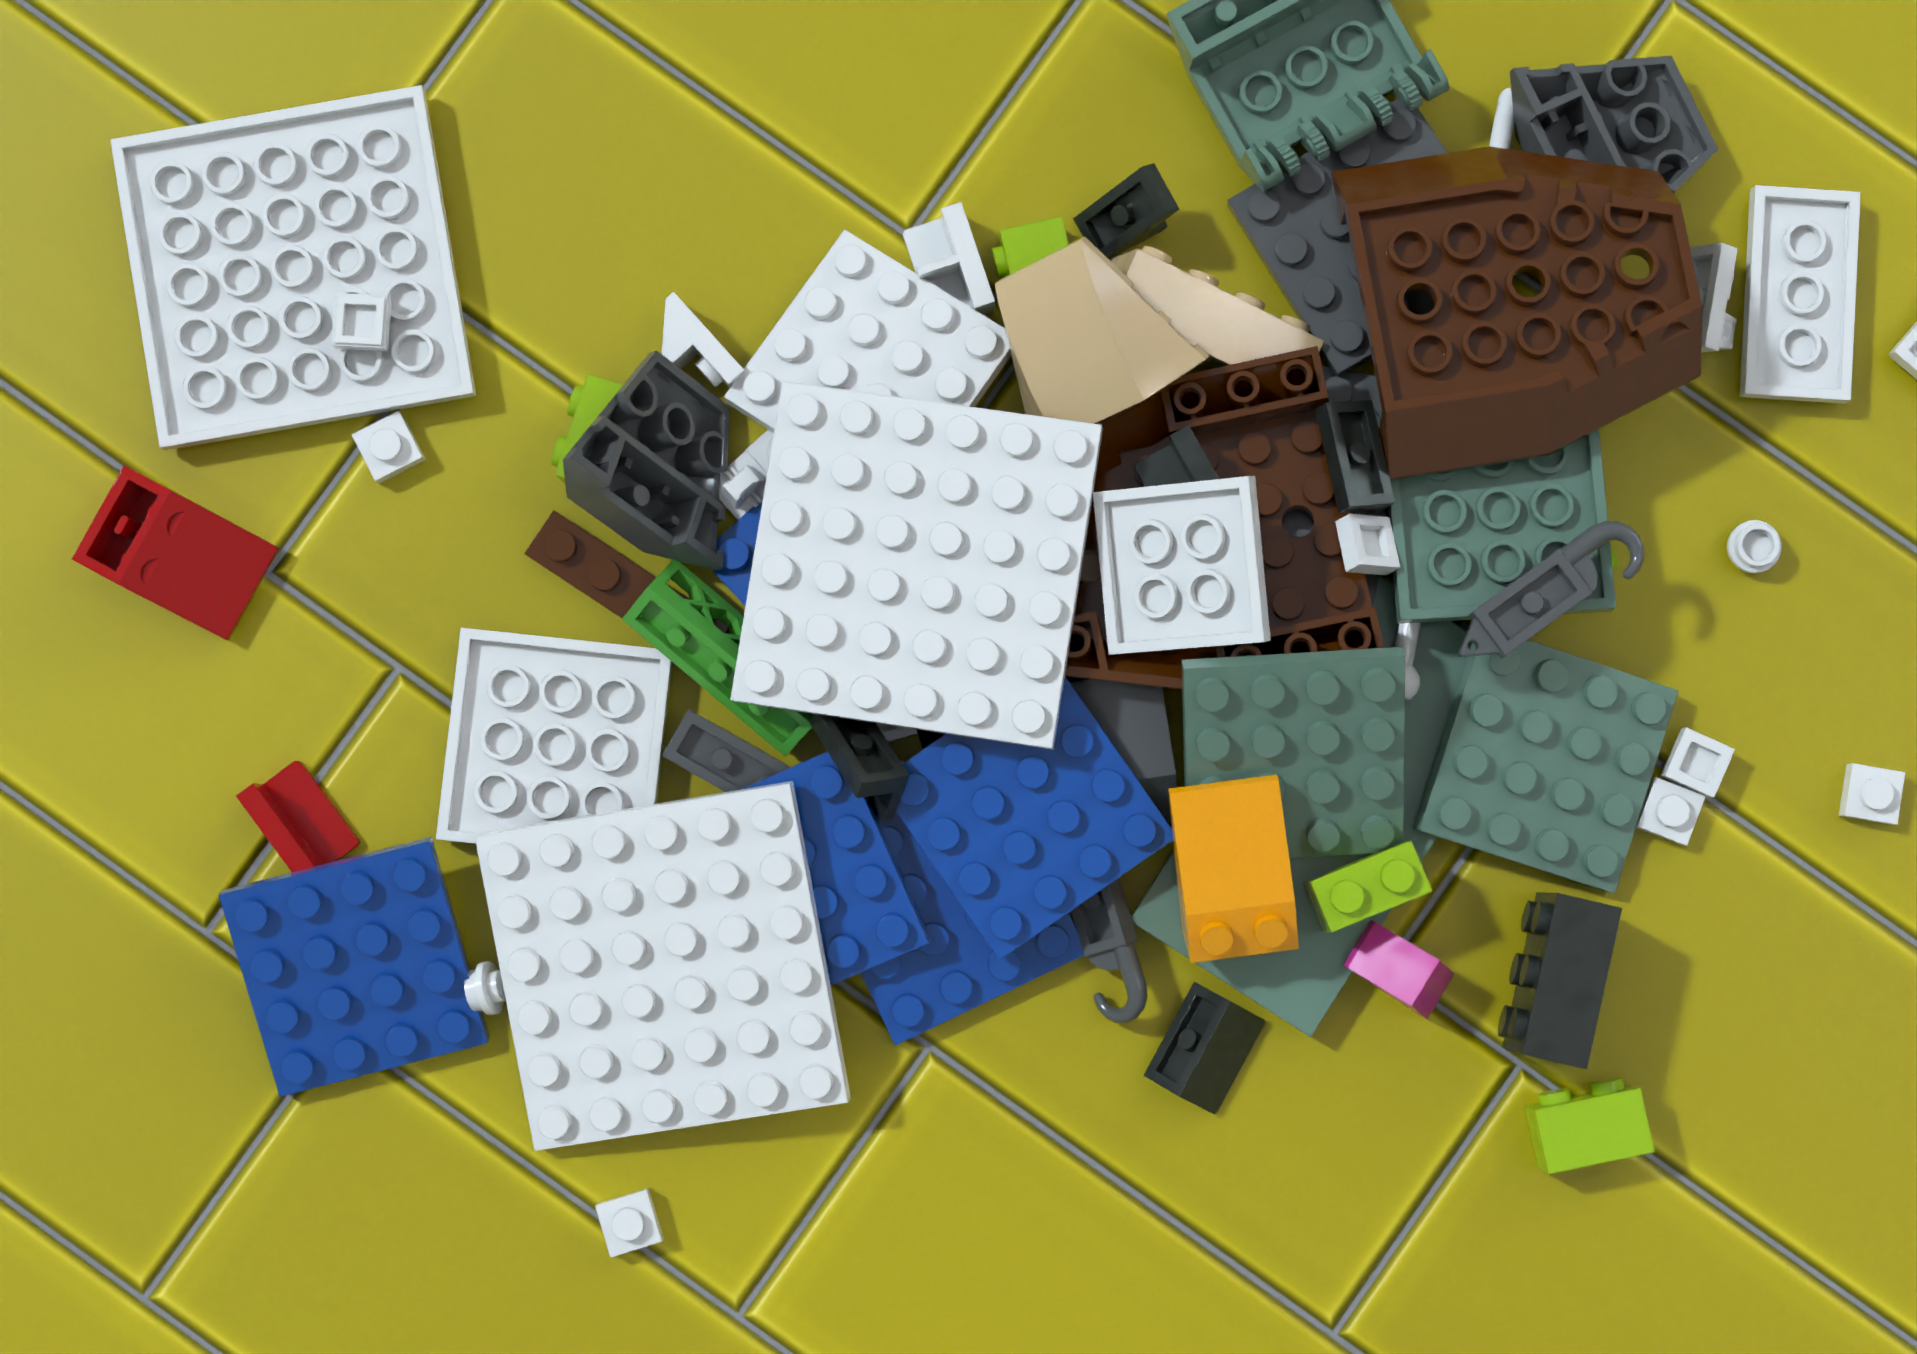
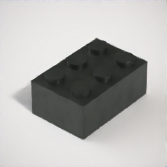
[1498,892,1622,1069]

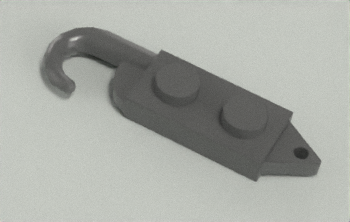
[1457,521,1644,659]
[1071,878,1148,1023]

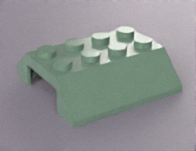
[1166,0,1450,192]

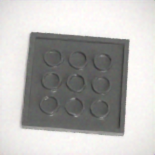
[1227,99,1447,377]

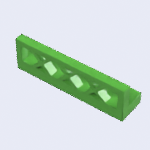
[622,560,813,757]

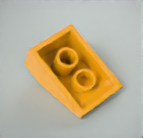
[1168,774,1299,963]

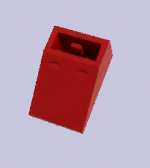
[72,465,280,640]

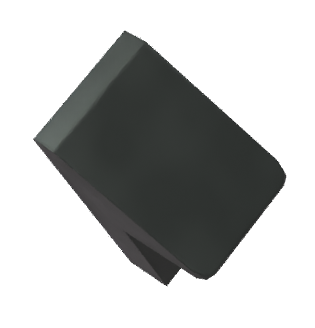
[1073,163,1180,259]

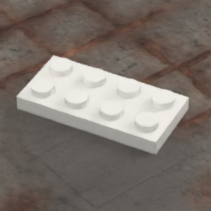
[1740,185,1861,404]

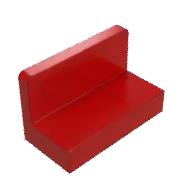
[236,761,360,872]

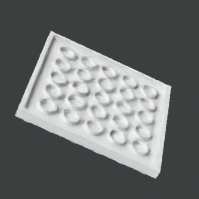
[110,85,476,451]
[730,381,1103,750]
[475,781,851,1151]

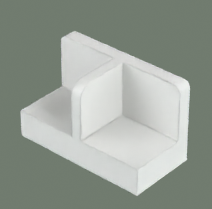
[903,202,995,315]

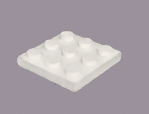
[1093,476,1271,655]

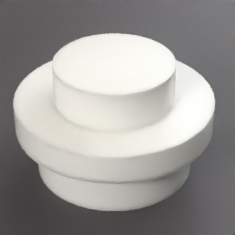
[1727,520,1782,573]
[464,961,506,1015]

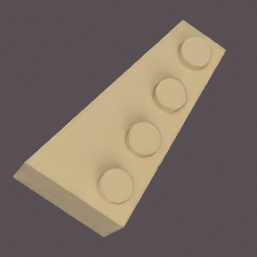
[1110,246,1324,367]

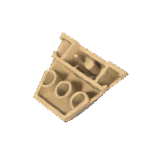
[995,237,1209,424]

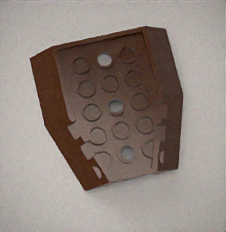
[1331,146,1702,481]
[1065,346,1385,690]

